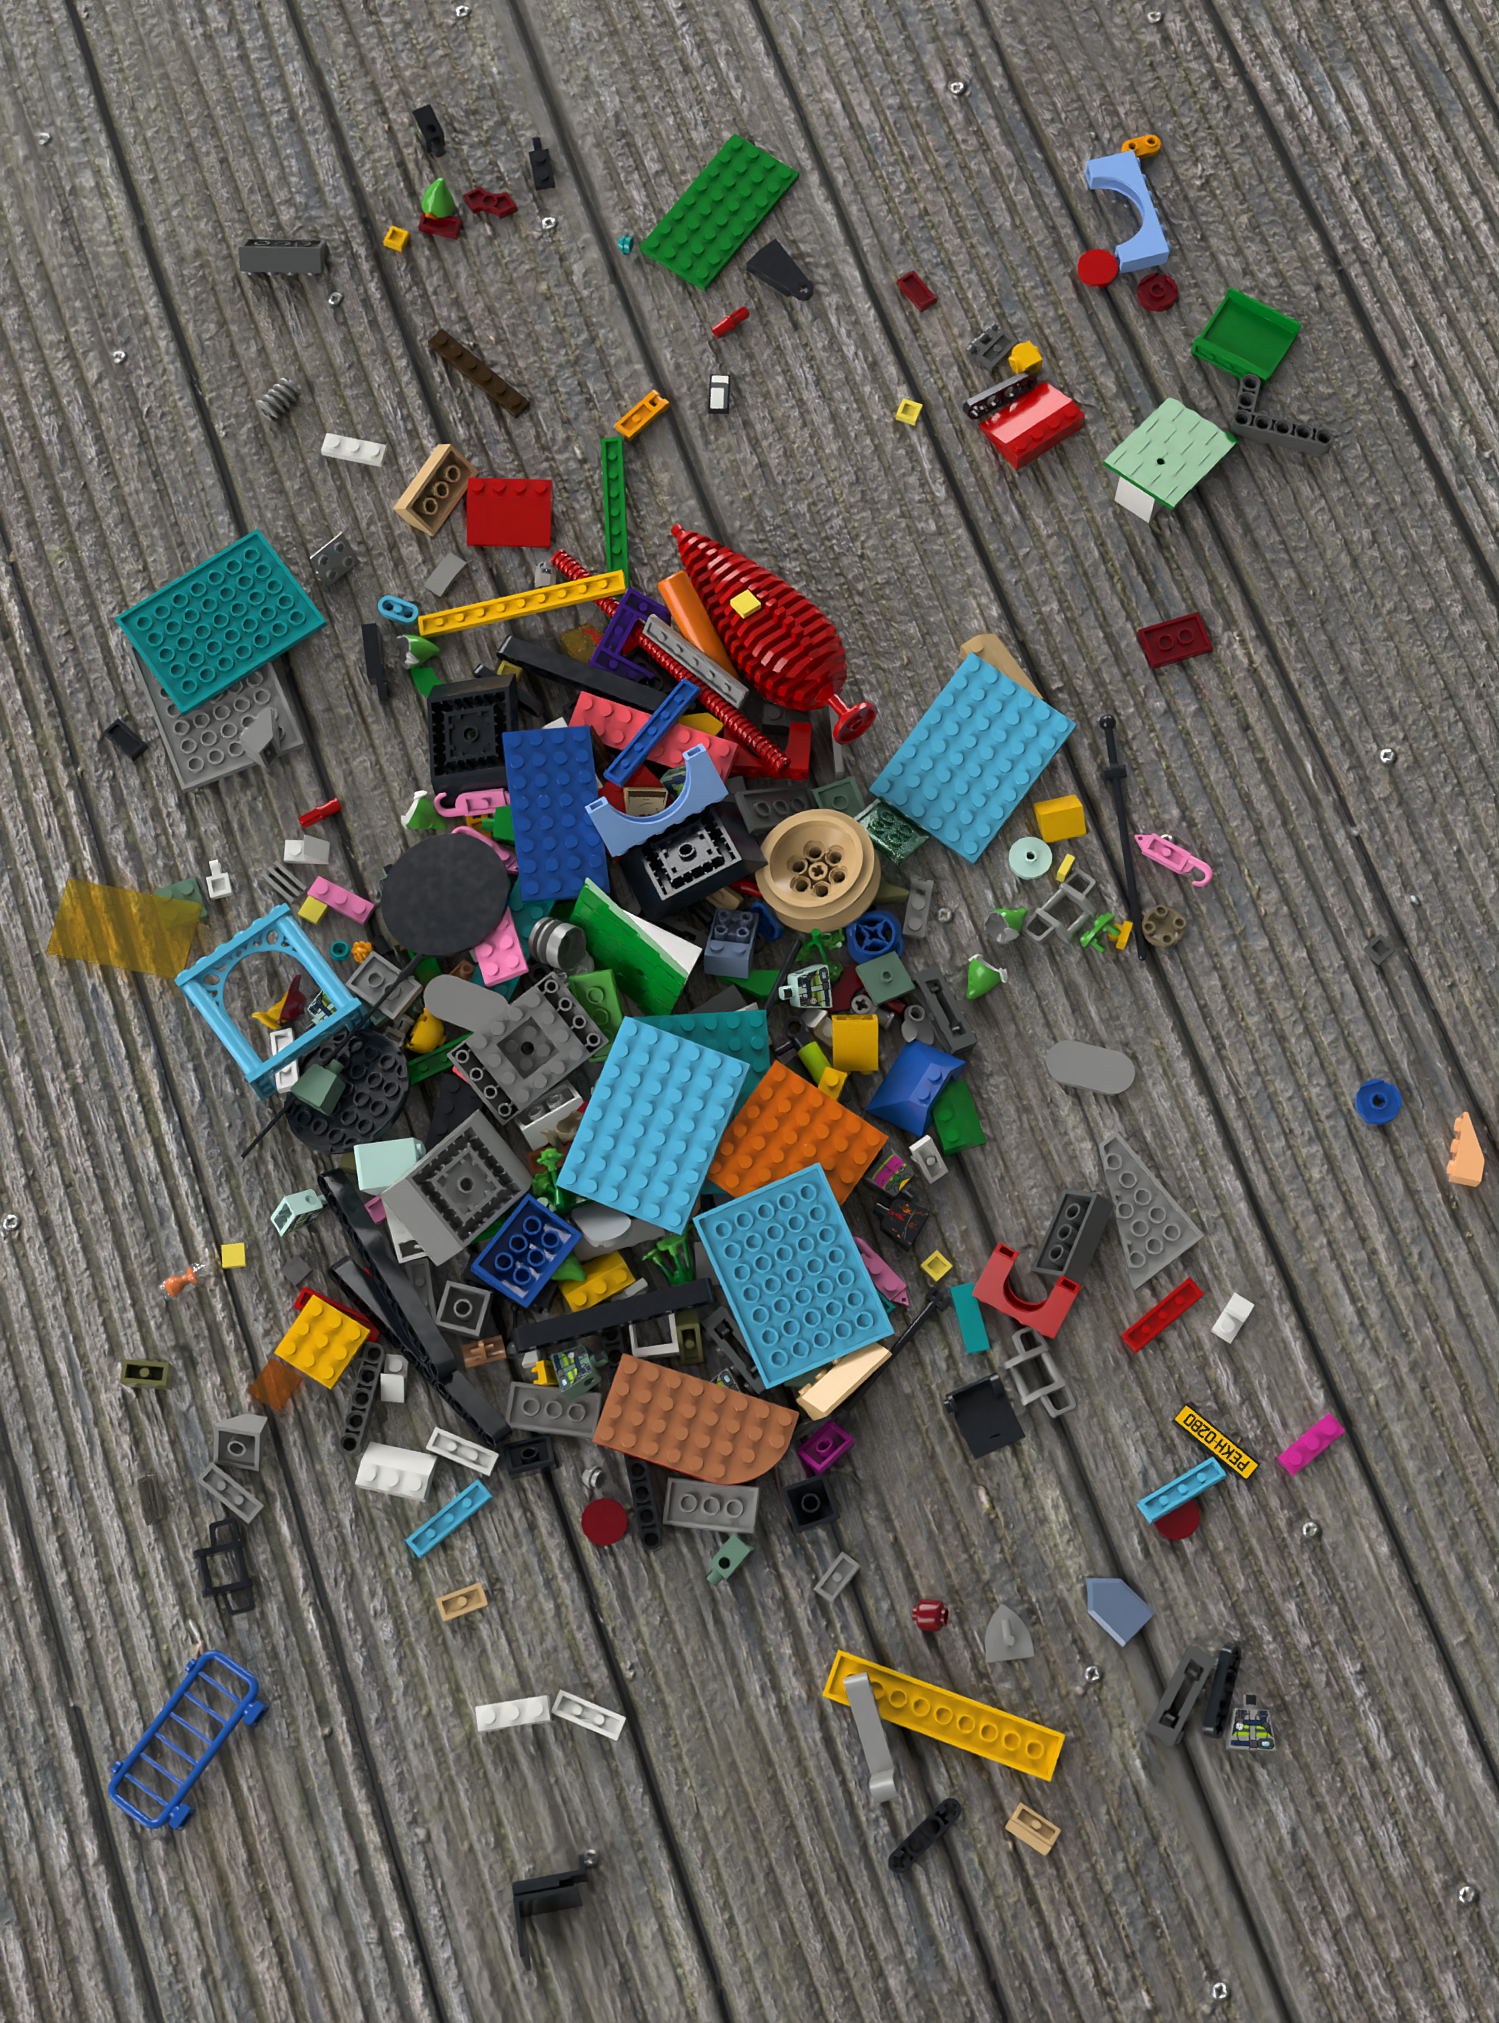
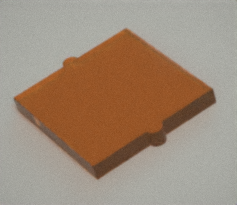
[248,1357,303,1412]

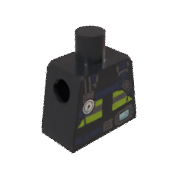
[412,104,446,158]

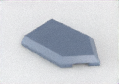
[1087,1578,1155,1647]

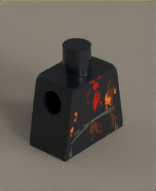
[873,1198,930,1253]

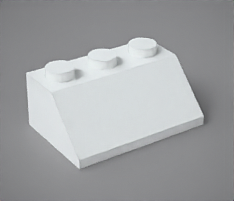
[512,1080,584,1151]
[355,1442,438,1502]

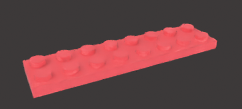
[568,691,740,785]

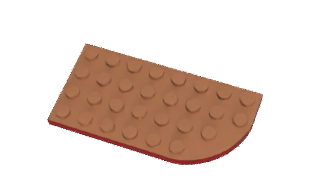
[592,1353,800,1485]

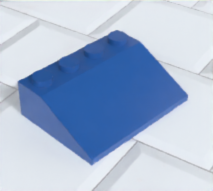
[470,1194,583,1308]

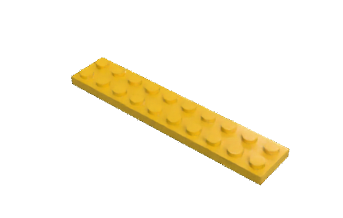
[822,1650,1065,1782]

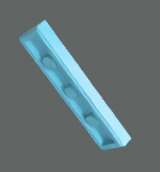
[1137,1457,1227,1524]
[405,1479,493,1559]

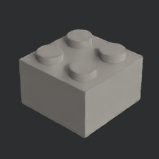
[435,1280,494,1340]

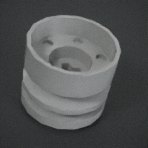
[528,917,587,971]

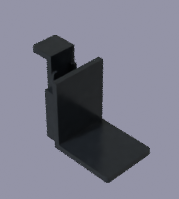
[512,1852,588,1971]

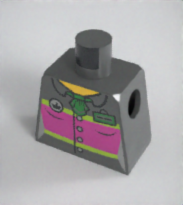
[863,1146,919,1201]

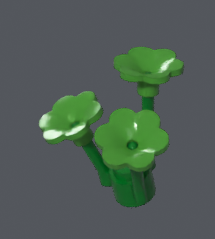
[641,1224,696,1286]

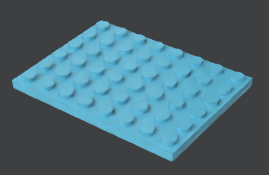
[869,652,1077,865]
[555,1016,752,1236]
[692,1162,895,1390]

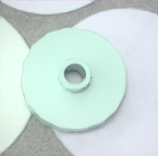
[1008,837,1052,880]

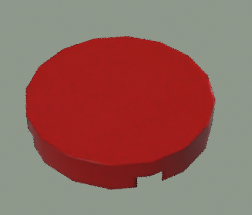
[1077,249,1118,288]

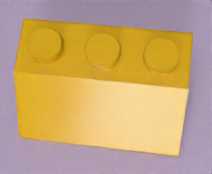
[556,1250,636,1312]

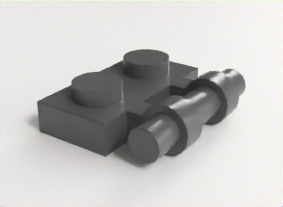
[965,323,1019,372]

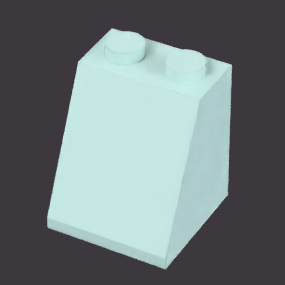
[354,1138,426,1197]

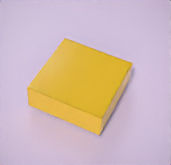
[383,226,411,252]

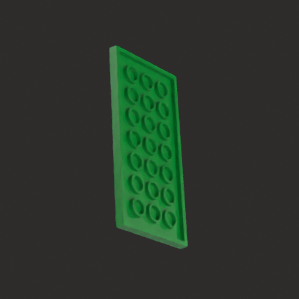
[639,134,799,292]

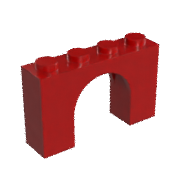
[724,722,812,781]
[972,1242,1081,1339]

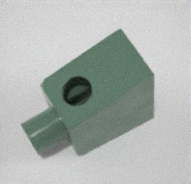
[289,1059,345,1116]

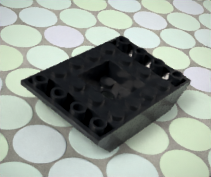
[427,673,519,809]
[618,801,768,924]

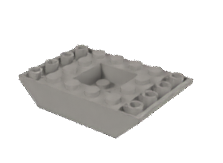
[446,971,609,1126]
[379,1109,534,1266]

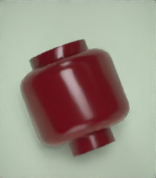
[912,1599,949,1632]

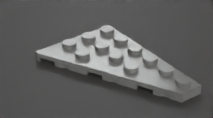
[1098,1131,1204,1291]

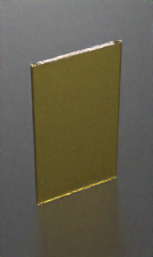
[46,878,203,979]

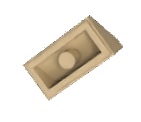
[1005,1802,1061,1855]

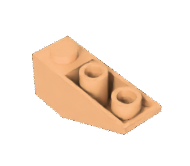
[1447,1111,1485,1187]

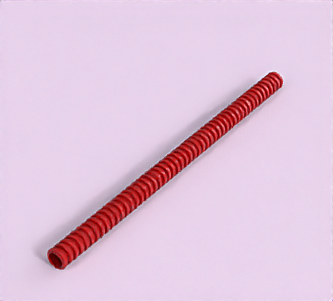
[551,549,791,774]

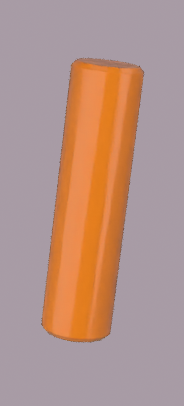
[657,570,741,682]

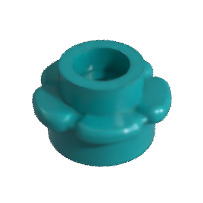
[618,234,634,255]
[330,941,351,961]

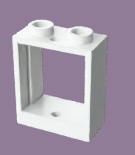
[629,1314,680,1361]

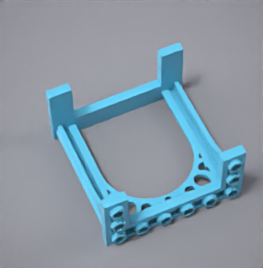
[174,903,371,1101]

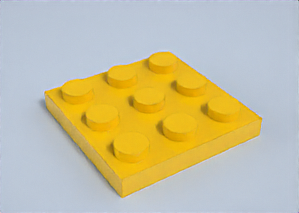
[274,1295,371,1390]

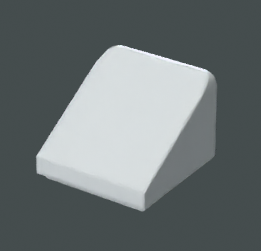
[522,1350,541,1368]

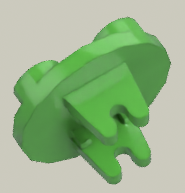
[1079,912,1121,953]

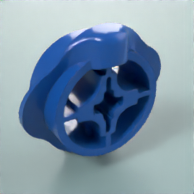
[846,910,904,965]

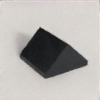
[504,1434,557,1480]

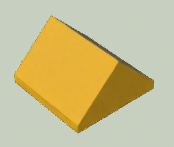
[1033,794,1086,844]

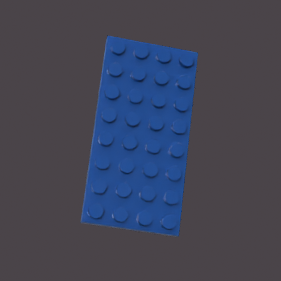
[502,725,610,903]

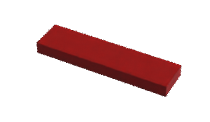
[1120,1277,1205,1354]
[293,1286,382,1343]

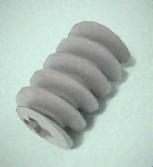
[255,377,302,421]

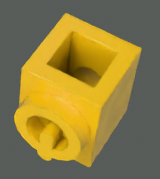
[1008,340,1043,374]

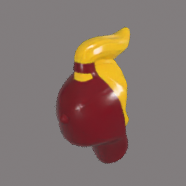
[252,975,307,1030]

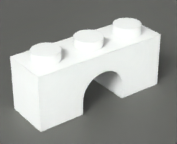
[475,1695,552,1733]

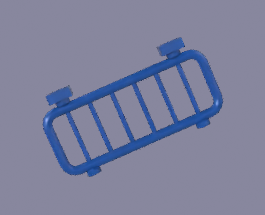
[108,1650,269,1831]

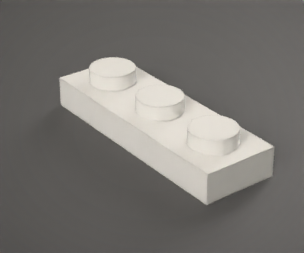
[321,433,387,467]
[270,1028,300,1094]
[426,1427,500,1476]
[551,1690,627,1741]

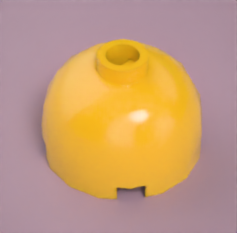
[405,1009,447,1054]

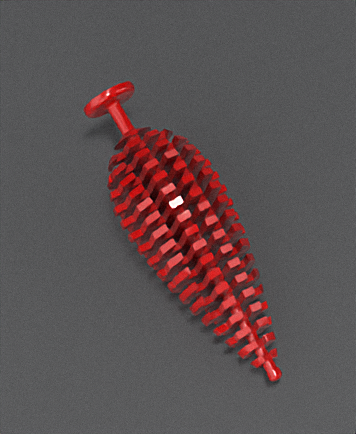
[671,524,878,745]

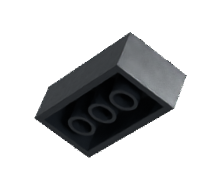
[425,1074,487,1154]

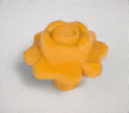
[351,941,373,963]

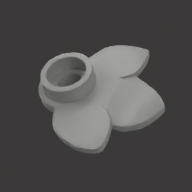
[901,1005,934,1045]

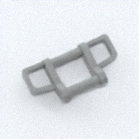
[1022,869,1098,945]
[1003,1326,1076,1418]

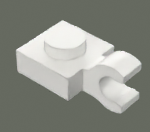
[206,860,233,900]
[611,1278,649,1302]

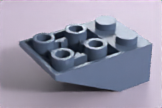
[704,909,759,979]

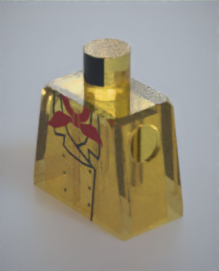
[559,622,608,665]

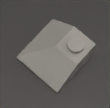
[214,1414,268,1471]

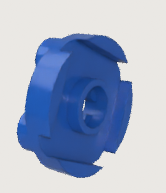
[1355,1079,1402,1125]

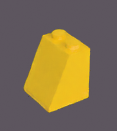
[832,1014,878,1075]

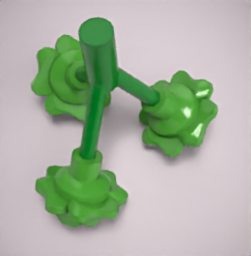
[791,928,846,982]
[531,1148,567,1210]

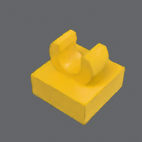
[1107,920,1133,950]
[531,1360,559,1386]

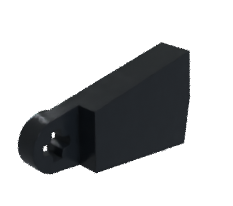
[746,238,814,301]
[361,623,389,702]

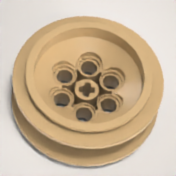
[755,809,881,933]

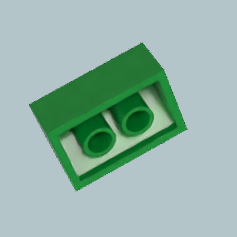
[930,1081,986,1157]

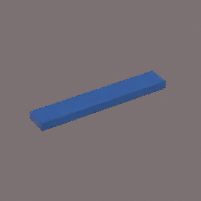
[603,678,701,788]

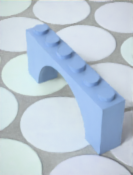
[1085,150,1171,274]
[585,743,729,857]

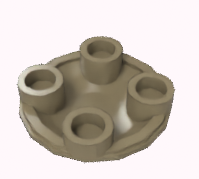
[1142,905,1186,947]

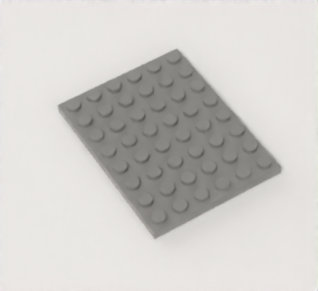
[126,643,305,793]

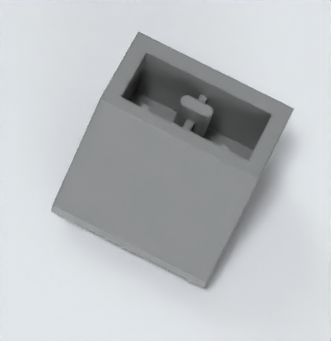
[239,706,281,770]

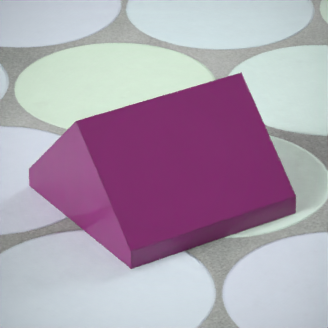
[796,1420,855,1475]

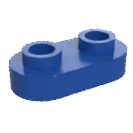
[749,901,784,941]

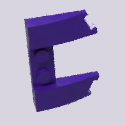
[588,587,676,683]

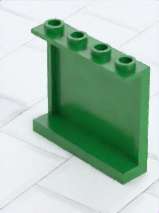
[1191,286,1302,390]

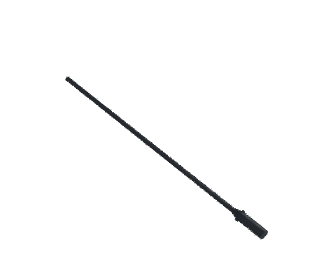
[241,952,425,1159]

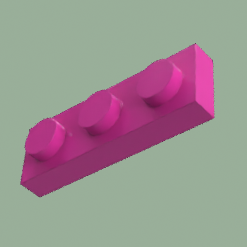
[1277,1413,1346,1476]

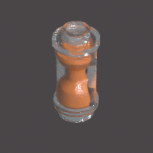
[158,1260,211,1301]

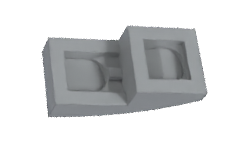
[424,552,468,598]

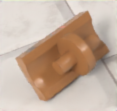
[461,1335,507,1369]

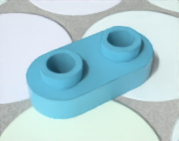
[378,596,419,626]

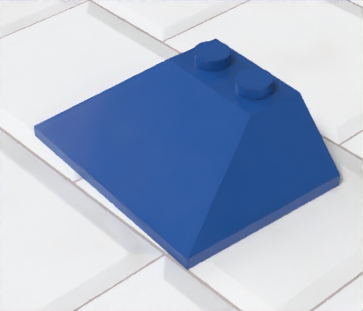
[865,1039,967,1138]

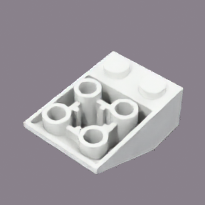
[382,1199,428,1263]

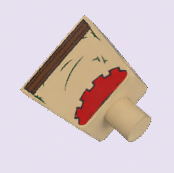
[623,787,668,817]

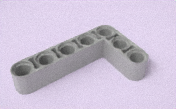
[844,1672,901,1804]

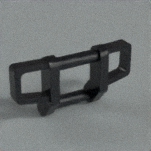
[193,1518,256,1616]

